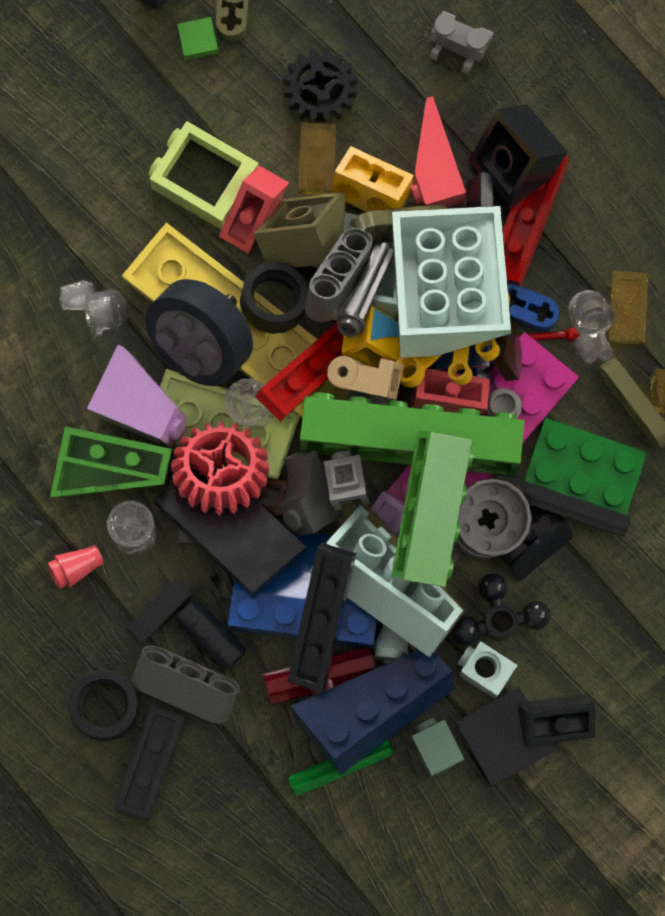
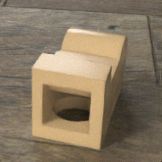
[328,356,404,400]

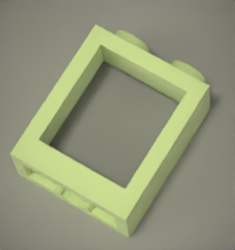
[148,121,259,230]

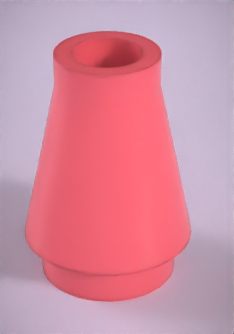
[47,545,104,589]

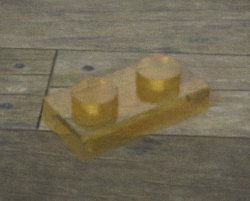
[298,122,336,194]
[608,271,648,345]

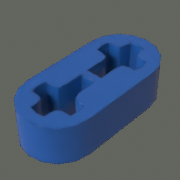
[507,284,559,332]

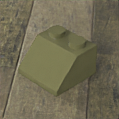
[254,192,346,269]

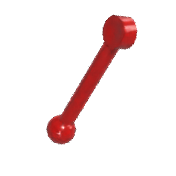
[518,327,579,341]

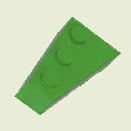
[50,426,174,498]

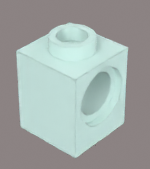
[457,641,517,699]

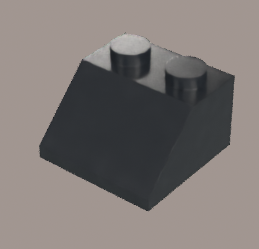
[468,104,567,209]

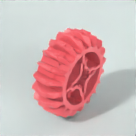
[171,420,269,516]

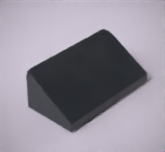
[498,508,573,581]
[519,695,595,746]

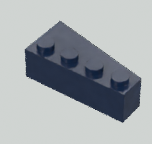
[291,650,456,776]

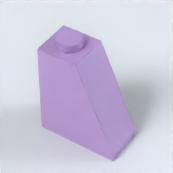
[87,345,187,449]

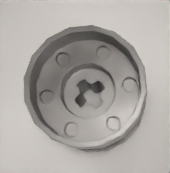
[454,479,532,559]

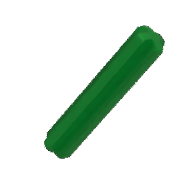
[288,740,393,796]

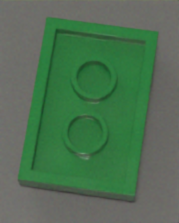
[524,418,647,515]

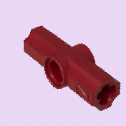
[264,647,375,705]

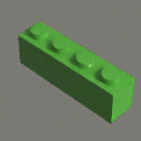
[391,430,473,587]

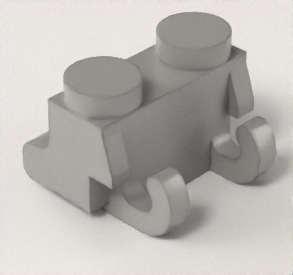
[429,11,494,74]

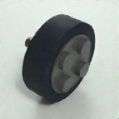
[145,279,253,386]

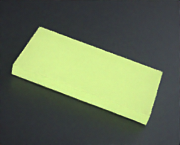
[160,369,300,479]

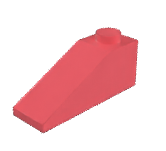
[410,96,466,208]

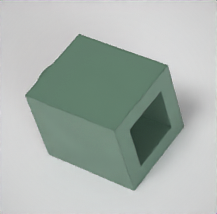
[410,718,464,778]

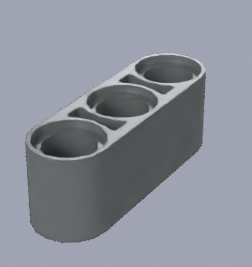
[304,228,373,322]
[131,645,240,724]

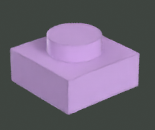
[371,491,404,537]

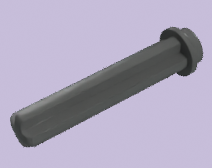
[337,242,394,338]

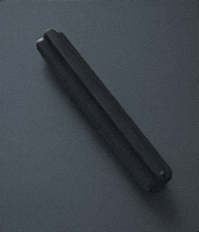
[494,475,630,536]

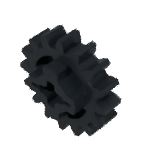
[283,48,357,125]

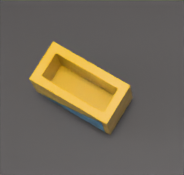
[341,306,416,378]

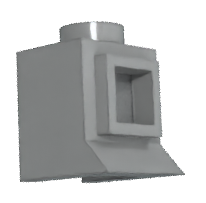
[324,451,370,510]

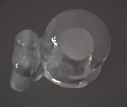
[59,280,129,337]
[568,290,614,363]

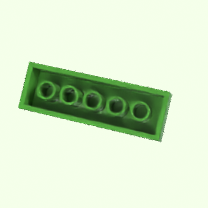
[300,392,525,477]

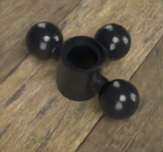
[451,573,551,645]

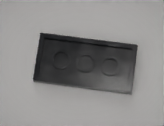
[153,466,306,598]

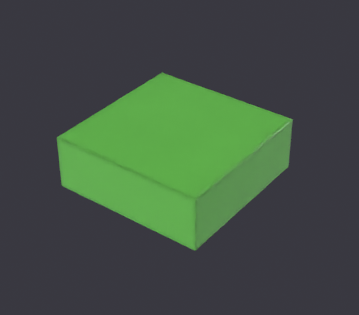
[177,17,218,60]

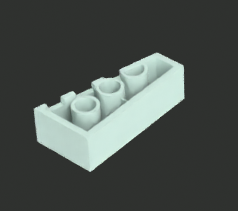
[310,504,463,657]

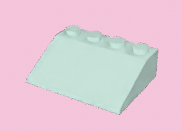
[392,206,511,358]

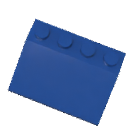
[228,533,377,650]

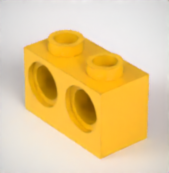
[332,146,414,212]

